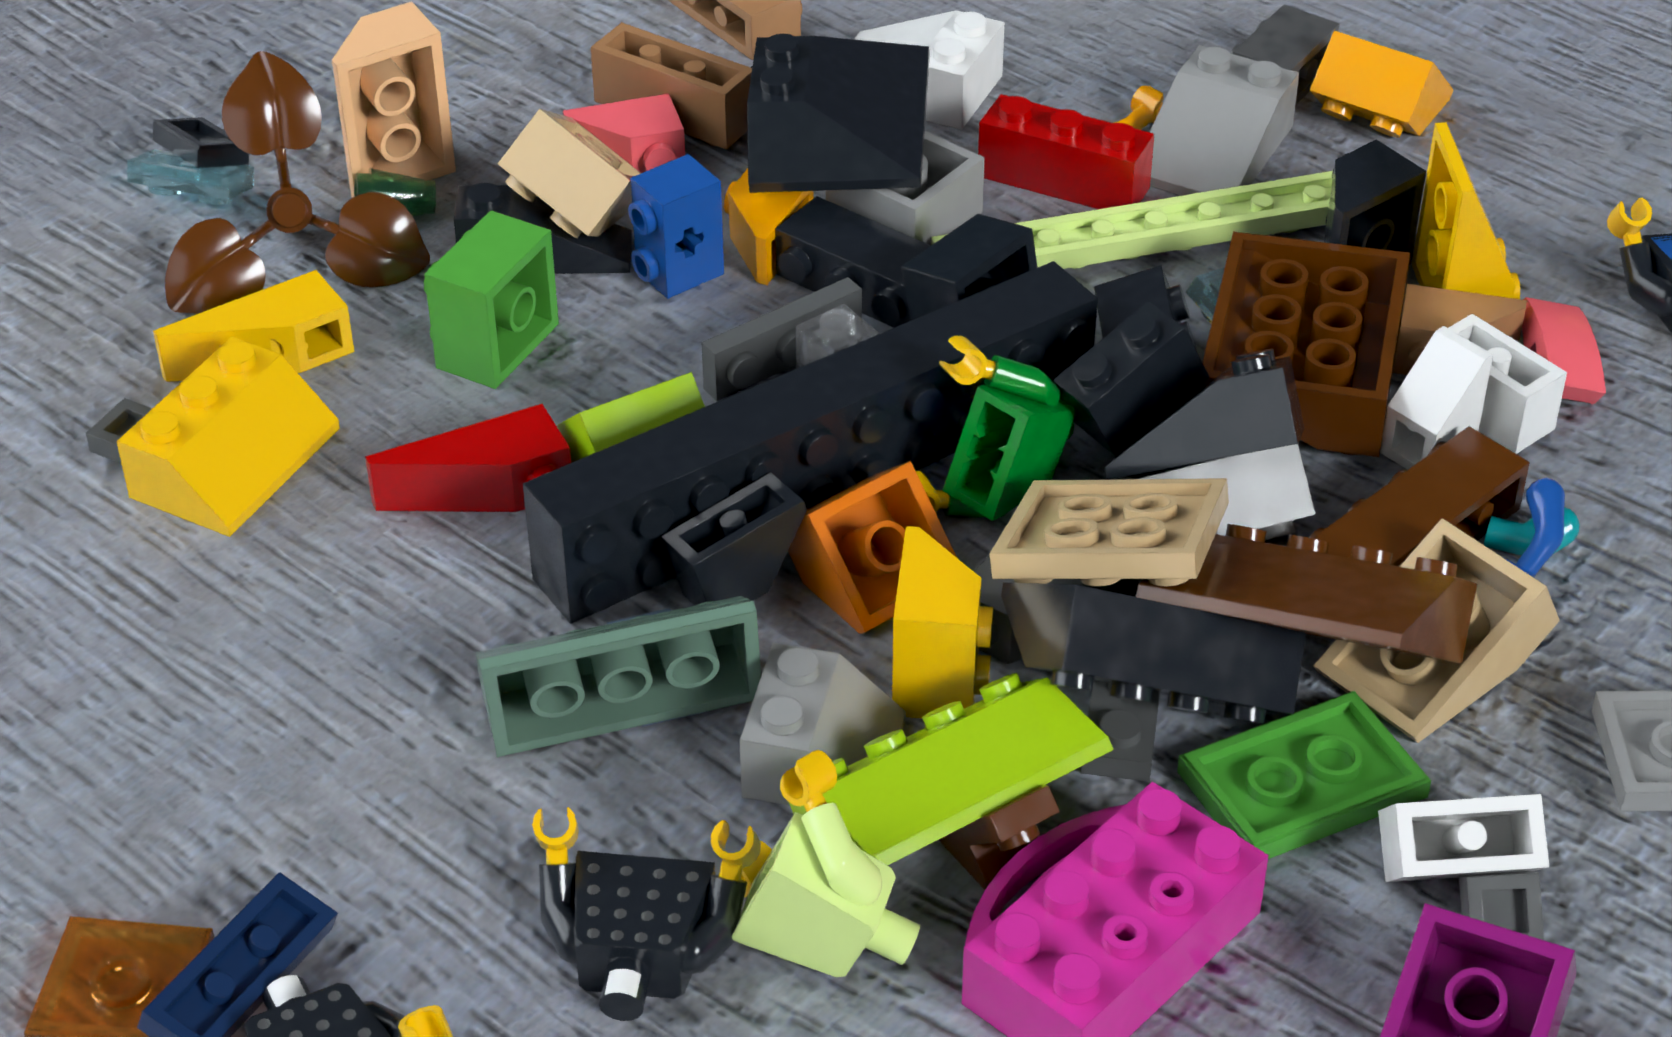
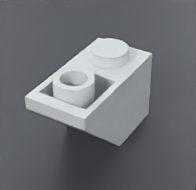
[1380,326,1493,470]

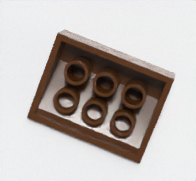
[1200,231,1410,457]
[1136,524,1477,664]

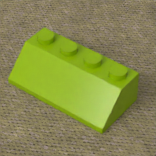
[789,673,1114,865]

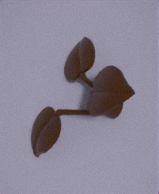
[165,51,430,314]

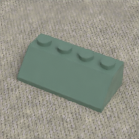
[475,596,761,757]

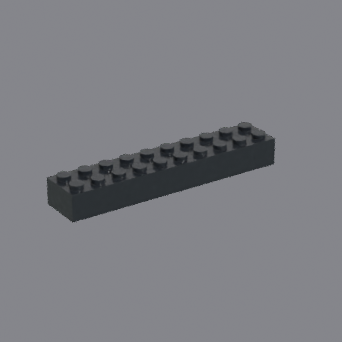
[523,261,1098,624]

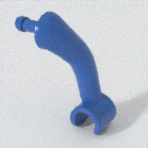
[1503,477,1565,578]

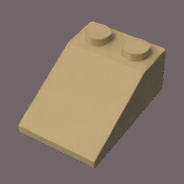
[498,109,641,238]
[1313,518,1560,743]

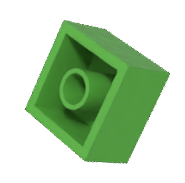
[424,211,559,389]

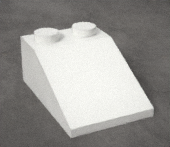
[854,10,1005,130]

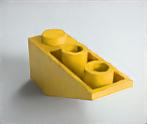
[153,270,355,382]

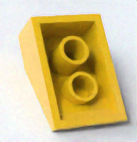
[1412,122,1520,299]

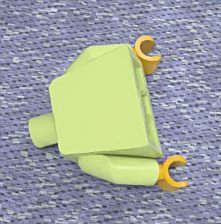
[732,750,920,977]

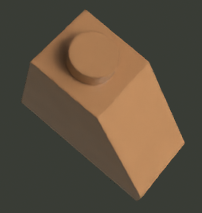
[1393,284,1527,375]

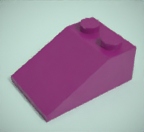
[1380,903,1576,1037]

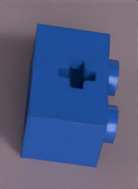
[628,154,724,299]

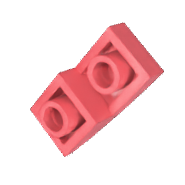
[1522,297,1606,404]

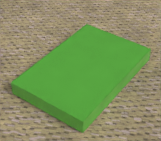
[1177,691,1431,859]

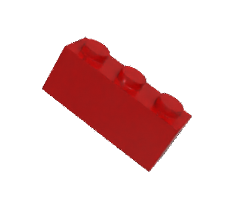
[978,94,1155,209]

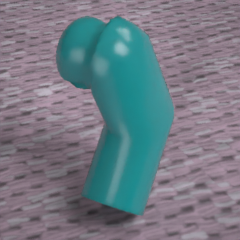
[1484,507,1580,556]

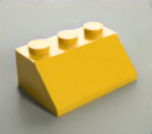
[116,336,340,537]

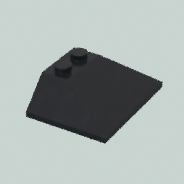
[747,33,930,193]

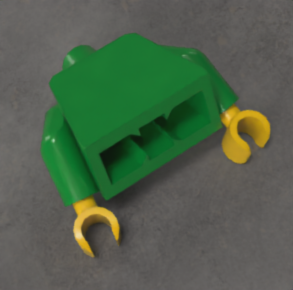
[916,336,1075,521]

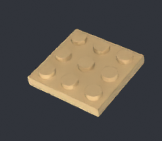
[989,478,1229,586]

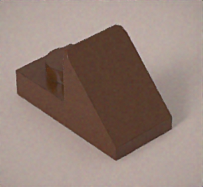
[939,785,1060,890]

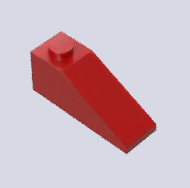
[365,404,571,512]

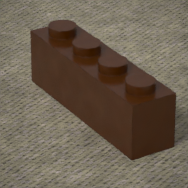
[1309,426,1530,567]

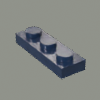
[137,872,338,1037]

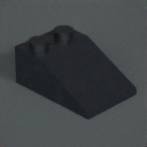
[1104,349,1305,480]

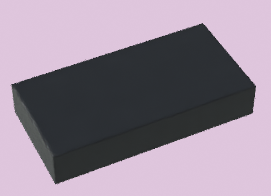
[153,117,249,168]

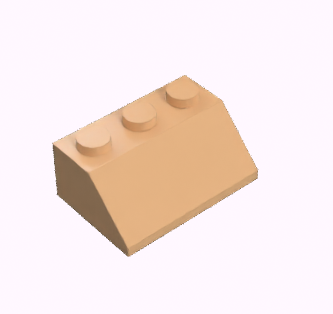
[332,1,456,198]

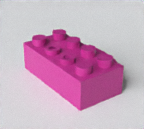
[961,781,1269,1037]

